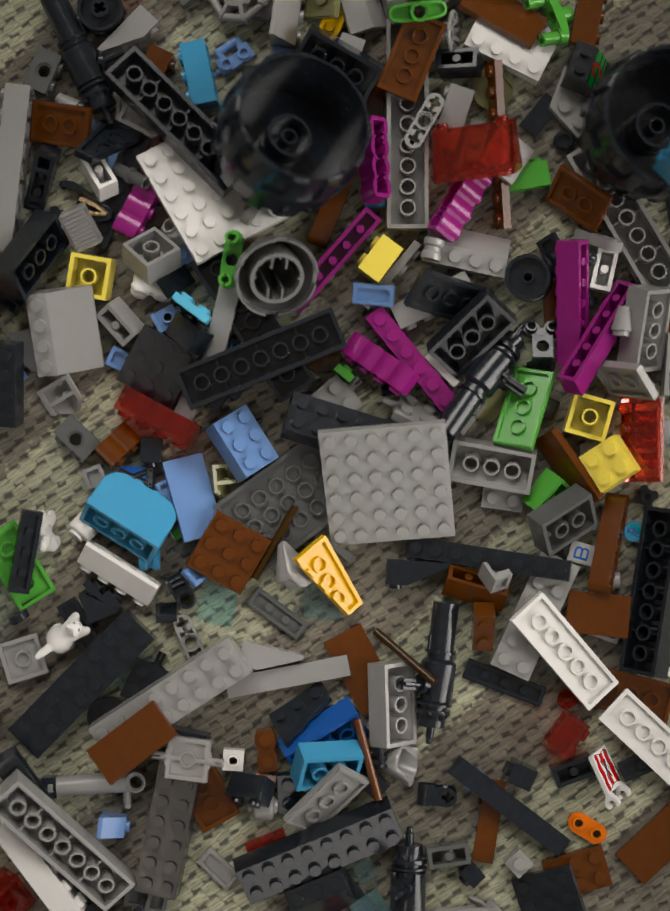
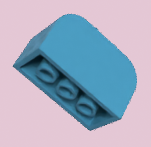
[79,473,176,564]

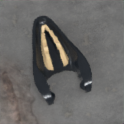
[50,180,112,221]

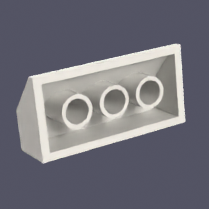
[77,540,162,607]

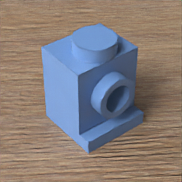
[150,304,182,333]

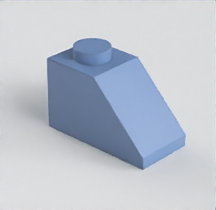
[96,811,131,839]

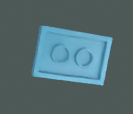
[171,291,212,327]

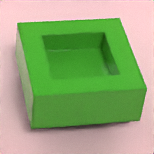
[333,363,355,384]

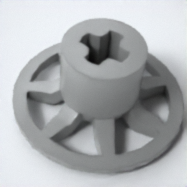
[440,9,461,52]

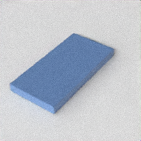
[161,453,216,543]

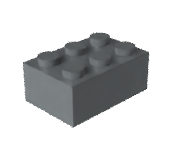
[527,483,598,557]

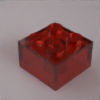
[541,707,590,761]

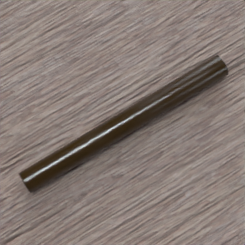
[251,504,299,580]
[373,628,438,686]

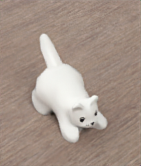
[130,273,171,303]
[37,510,61,553]
[35,612,91,659]

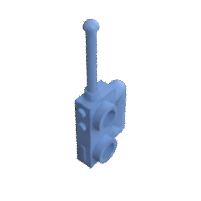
[188,36,255,91]

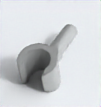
[468,894,498,907]

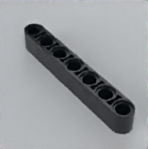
[447,755,571,857]

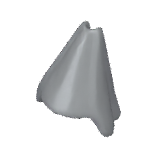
[275,541,314,589]
[371,745,419,787]

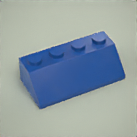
[277,696,369,765]

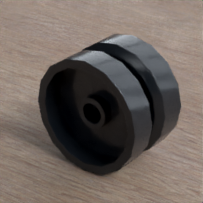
[77,0,125,36]
[504,254,553,303]

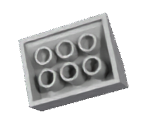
[269,0,306,49]
[26,285,105,377]

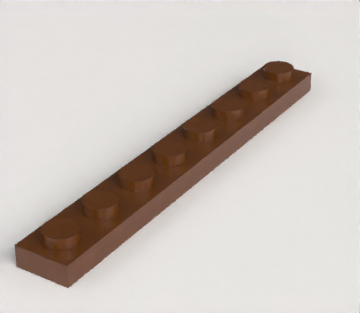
[485,60,511,229]

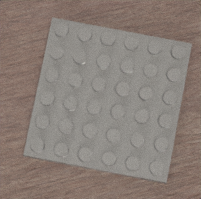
[318,419,455,545]

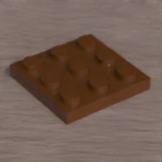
[185,510,271,595]

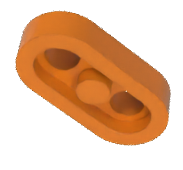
[567,811,607,844]

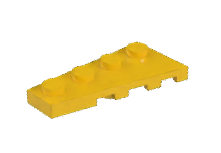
[292,535,363,615]

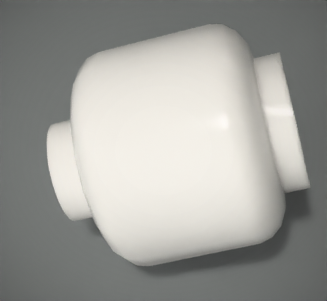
[69,512,98,543]

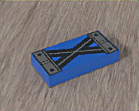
[112,466,155,488]

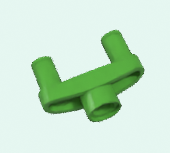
[388,0,447,22]
[523,0,574,47]
[218,230,244,289]

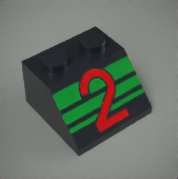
[560,40,611,97]

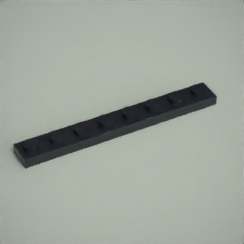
[404,538,573,582]

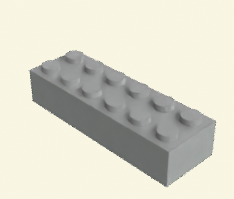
[488,550,580,681]

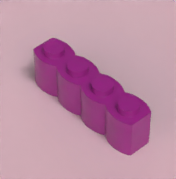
[359,115,391,205]
[427,158,494,243]
[112,171,161,239]
[341,331,421,397]

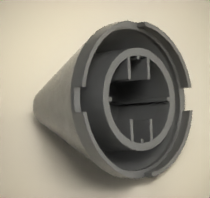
[234,236,319,317]

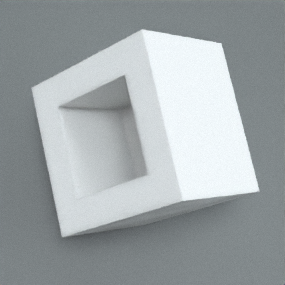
[222,747,245,772]

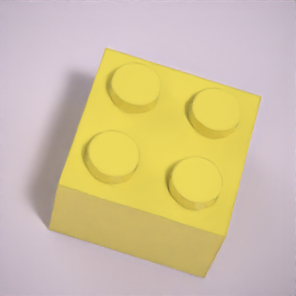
[357,234,403,284]
[66,252,117,301]
[562,393,616,443]
[579,434,642,493]

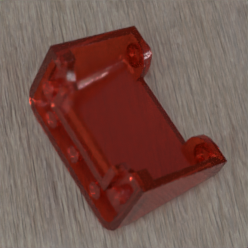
[432,115,523,184]

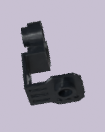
[522,320,557,372]

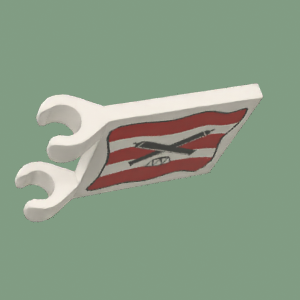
[588,745,631,810]

